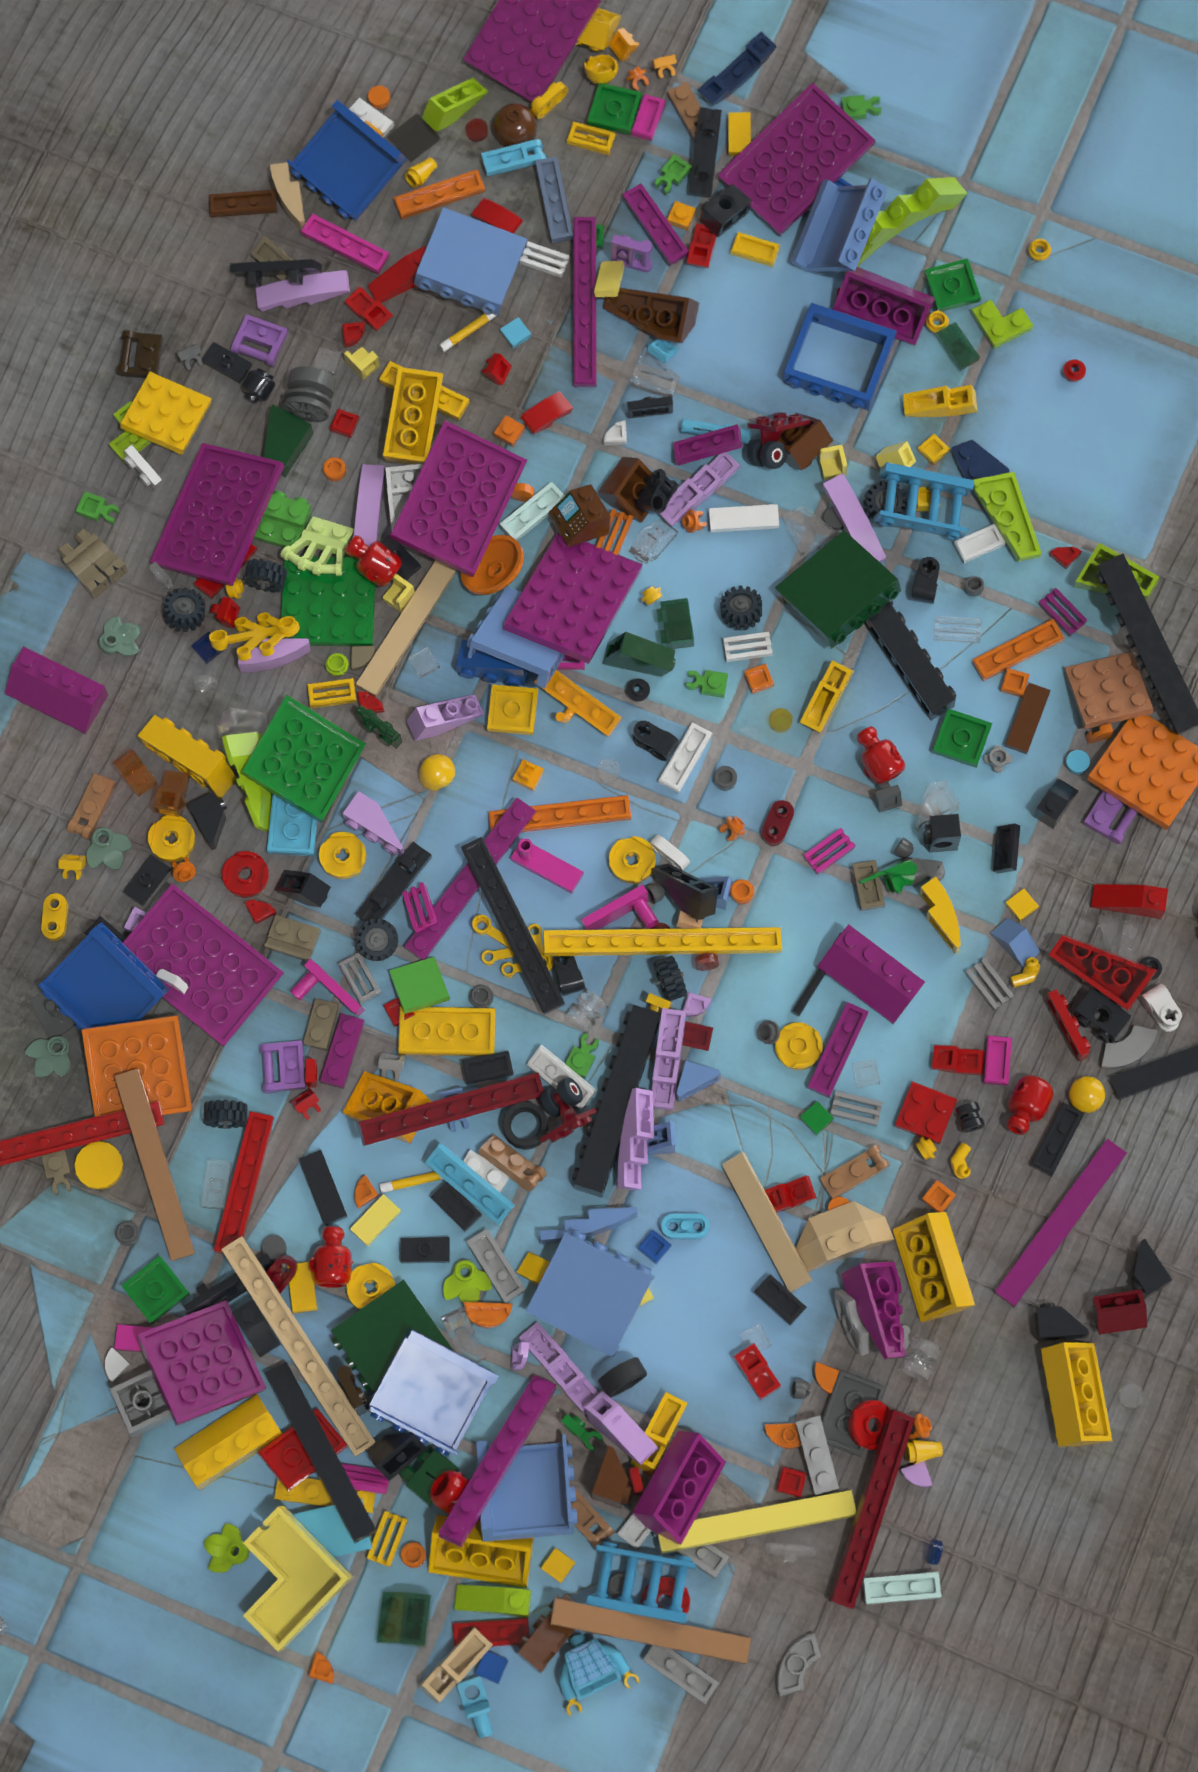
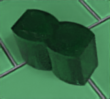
[656,598,694,649]

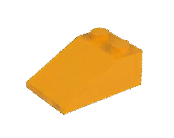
[342,1071,432,1144]

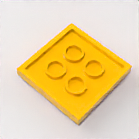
[120,372,212,455]

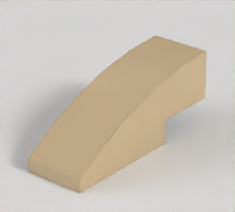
[270,163,305,231]
[418,1628,492,1703]

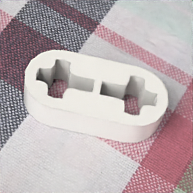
[650,834,691,871]

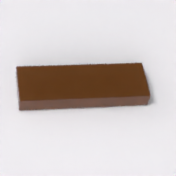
[209,189,277,218]
[1005,683,1051,754]

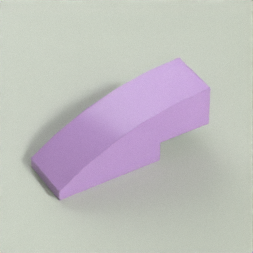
[238,639,311,673]

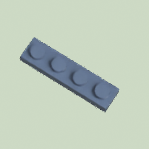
[535,156,574,243]

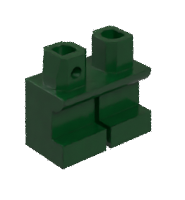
[399,1449,459,1507]

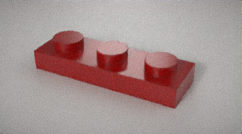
[1046,989,1091,1062]

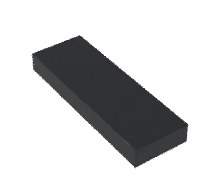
[1030,1102,1085,1177]
[299,1150,348,1226]

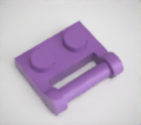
[611,234,653,273]
[231,314,288,367]
[1083,791,1137,844]
[260,1040,306,1094]

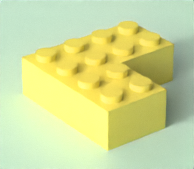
[243,1506,353,1652]

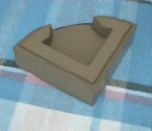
[352,646,376,671]

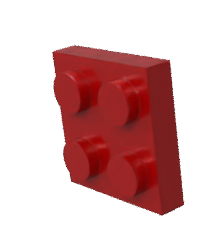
[895,1081,957,1145]

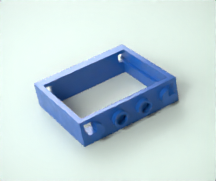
[783,303,897,411]

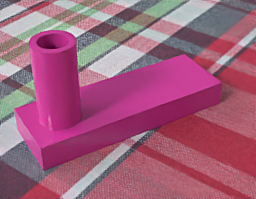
[510,838,584,894]
[581,884,659,930]
[290,958,365,1016]

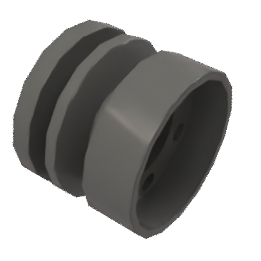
[282,366,336,422]

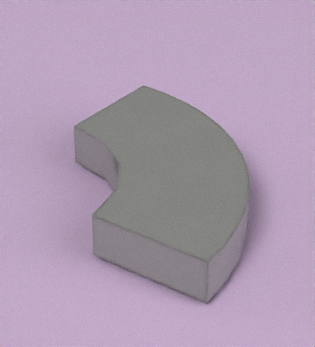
[1101,1025,1158,1069]
[834,1289,869,1356]
[777,1633,821,1697]

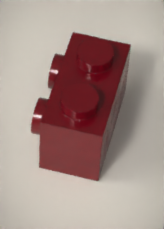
[1093,1289,1147,1335]

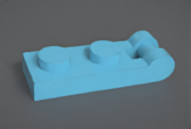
[481,139,546,177]

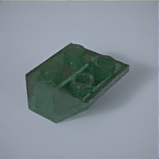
[376,1592,433,1649]

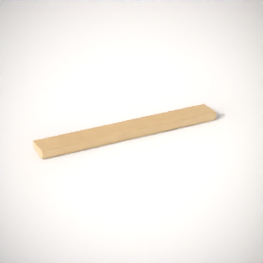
[356,560,458,697]

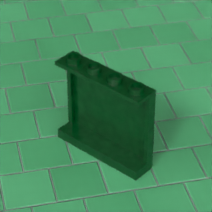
[774,530,901,649]
[331,1279,454,1393]

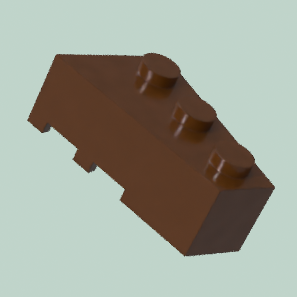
[516,1594,575,1673]

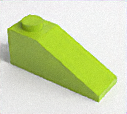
[422,78,488,132]
[454,1585,532,1618]

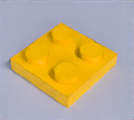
[487,684,539,735]

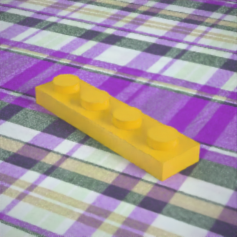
[379,361,470,421]
[274,1478,376,1514]

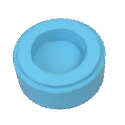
[1066,750,1090,775]

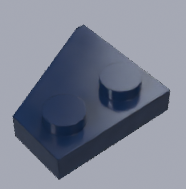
[951,440,1010,480]

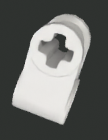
[1140,984,1182,1032]

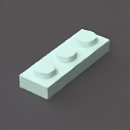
[500,482,565,541]
[863,1572,941,1605]

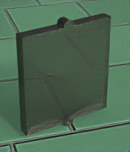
[387,113,441,162]

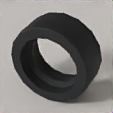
[502,1101,549,1150]
[598,1357,647,1398]

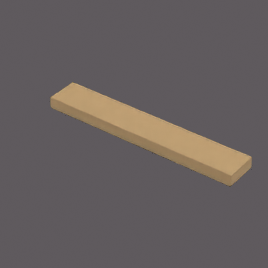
[722,1152,813,1292]

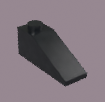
[651,863,718,920]

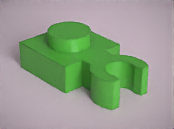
[842,95,882,120]
[655,154,692,195]
[76,492,120,524]
[686,670,728,698]
[565,1033,599,1079]

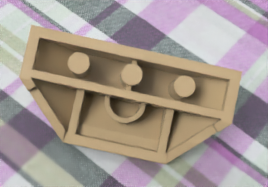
[796,1201,894,1273]

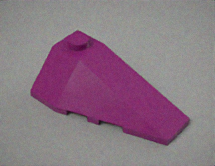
[841,1261,905,1359]

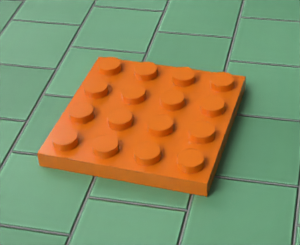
[1087,715,1198,830]
[82,1015,193,1116]

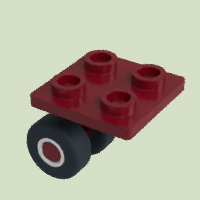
[747,412,810,469]
[540,1077,597,1143]

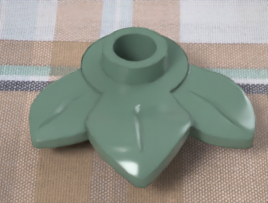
[99,616,141,656]
[86,827,132,870]
[25,1036,70,1078]

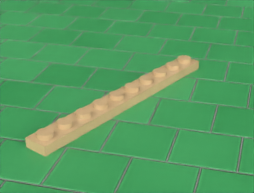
[221,1236,376,1457]

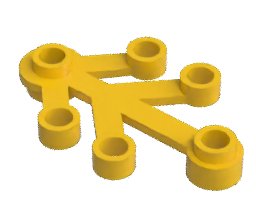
[209,612,300,661]
[472,915,553,978]

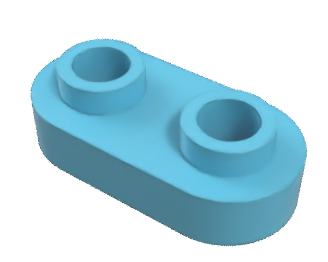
[661,1214,710,1240]

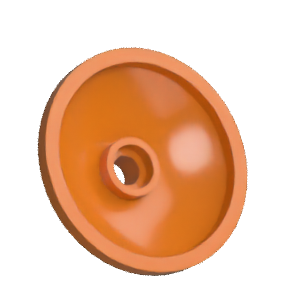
[461,535,524,595]

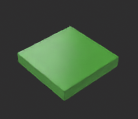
[389,957,450,1014]

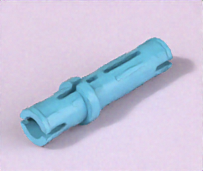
[681,418,751,444]

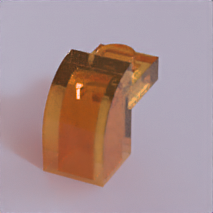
[112,749,158,797]
[154,770,190,817]

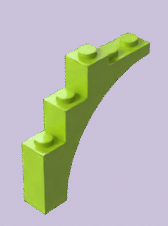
[843,177,968,274]

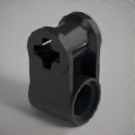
[637,469,678,513]
[911,557,940,604]
[633,721,679,761]
[553,956,586,996]

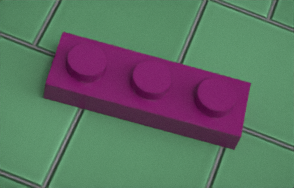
[673,424,743,466]
[320,1014,365,1089]

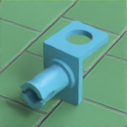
[457,1676,493,1738]

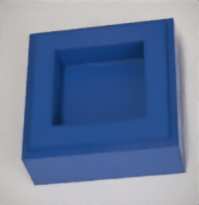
[637,1230,672,1264]
[475,1651,508,1684]

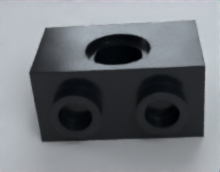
[699,183,752,238]
[923,814,961,853]
[1074,988,1132,1043]

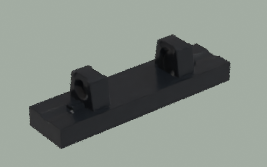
[689,107,722,198]
[230,259,322,287]
[355,841,432,923]
[183,1253,273,1314]

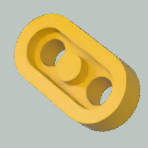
[531,82,568,119]
[41,893,68,941]

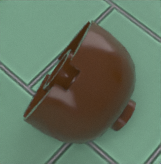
[493,103,537,147]

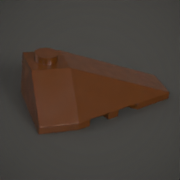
[603,288,699,343]

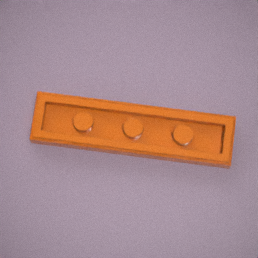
[394,169,485,220]
[972,619,1065,681]

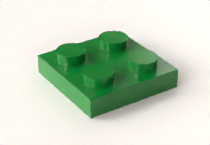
[587,83,642,135]
[924,258,981,312]
[932,708,992,768]
[121,1255,190,1325]

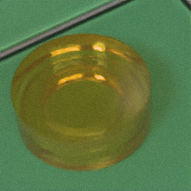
[769,708,793,733]

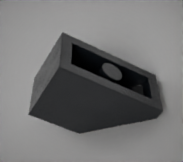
[1034,779,1079,829]
[188,792,227,850]
[274,870,331,908]
[1131,1239,1172,1299]
[232,1299,281,1358]
[1034,1303,1089,1341]
[367,1432,428,1481]

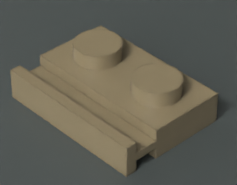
[264,915,321,962]

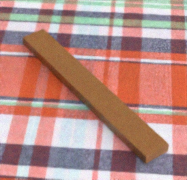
[115,1069,196,1261]
[550,1598,751,1664]

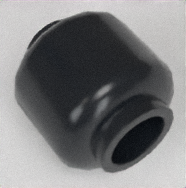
[242,368,275,403]

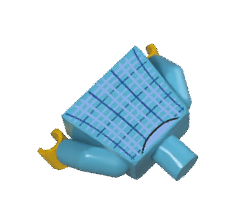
[559,1634,639,1716]

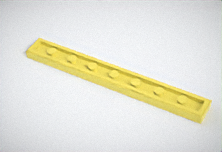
[657,1490,857,1554]

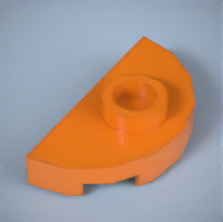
[463,1302,512,1329]
[764,1423,802,1449]

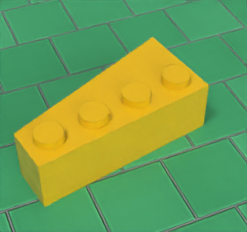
[138,715,237,798]

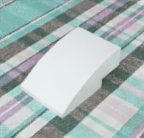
[385,464,424,531]

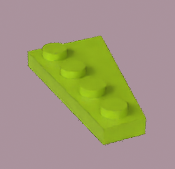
[973,472,1042,562]

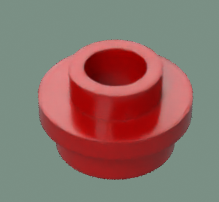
[1063,359,1086,382]

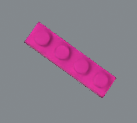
[301,213,390,274]

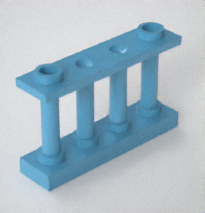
[873,462,974,540]
[586,1542,696,1625]

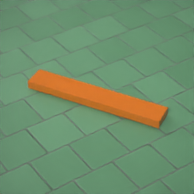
[489,795,631,833]

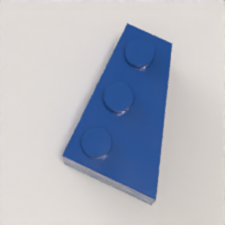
[456,640,529,687]

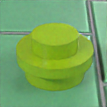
[325,653,349,676]

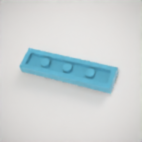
[425,1143,515,1225]

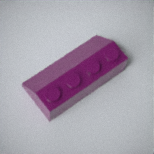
[833,267,935,345]
[5,646,108,734]
[817,924,925,1024]
[633,1431,726,1545]

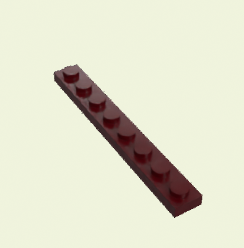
[357,1072,544,1146]
[828,1409,915,1610]

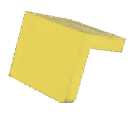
[344,347,380,380]
[876,441,916,468]
[819,445,847,481]
[382,574,415,613]

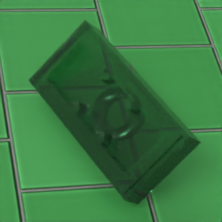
[936,322,980,371]

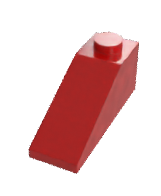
[367,246,427,303]
[1091,884,1168,919]

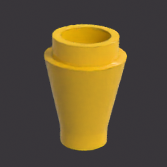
[404,157,437,188]
[905,1440,943,1465]

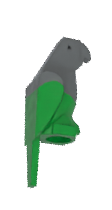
[859,857,945,894]

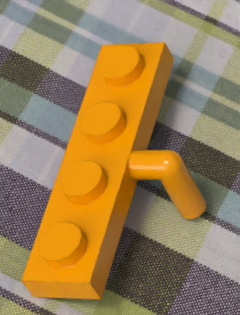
[534,670,623,737]

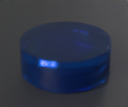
[927,1539,943,1565]

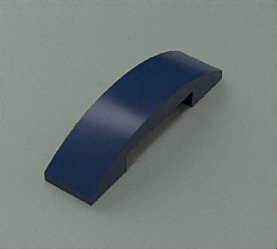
[698,32,777,106]

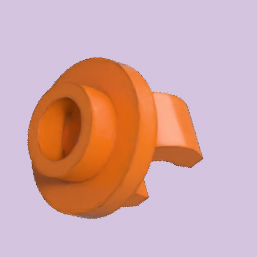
[625,66,649,91]
[682,510,707,533]
[719,816,745,841]
[172,857,196,882]
[909,1413,932,1439]

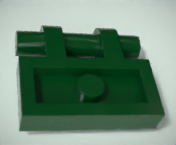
[356,705,402,749]

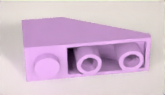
[406,694,484,741]
[343,791,404,856]
[584,1391,658,1465]

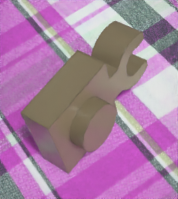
[41,1150,72,1196]

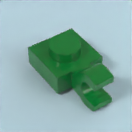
[561,1414,603,1452]

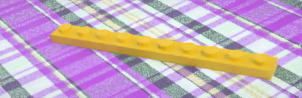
[543,927,782,956]

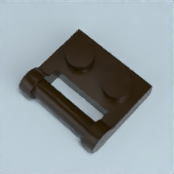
[116,330,163,378]
[337,1365,368,1416]

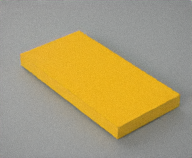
[398,1006,496,1056]

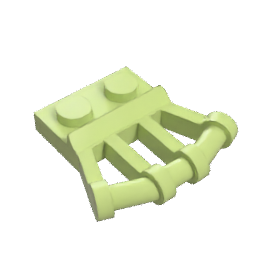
[281,516,354,576]

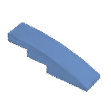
[540,1207,638,1245]

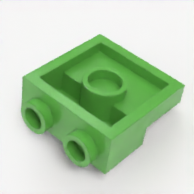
[254,491,312,548]

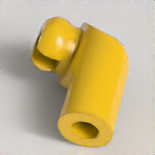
[1010,957,1040,988]
[950,1142,971,1179]

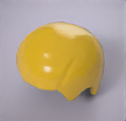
[584,55,618,84]
[418,754,456,791]
[1069,1076,1106,1113]

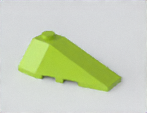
[222,732,271,832]

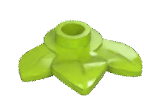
[443,1260,492,1303]
[203,1523,250,1573]

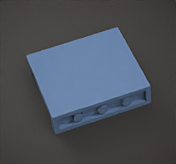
[790,178,888,272]
[414,207,527,316]
[467,587,565,688]
[526,1229,655,1357]
[477,1434,578,1542]

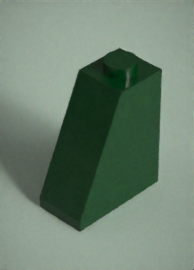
[264,404,314,478]
[602,632,676,677]

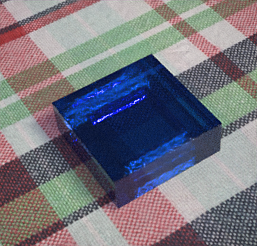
[191,632,224,665]

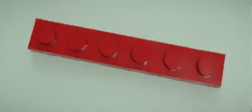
[214,1111,275,1254]

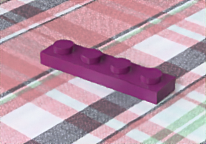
[622,183,689,266]
[808,1002,869,1099]

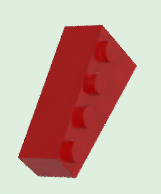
[1049,935,1158,1010]

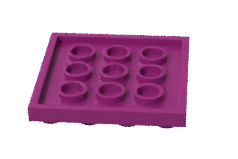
[136,1300,266,1426]

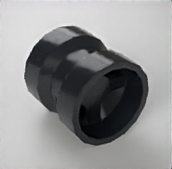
[955,1102,985,1133]

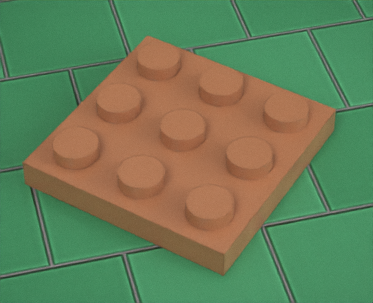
[1065,652,1153,729]

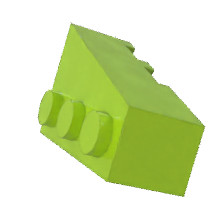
[1075,543,1160,602]

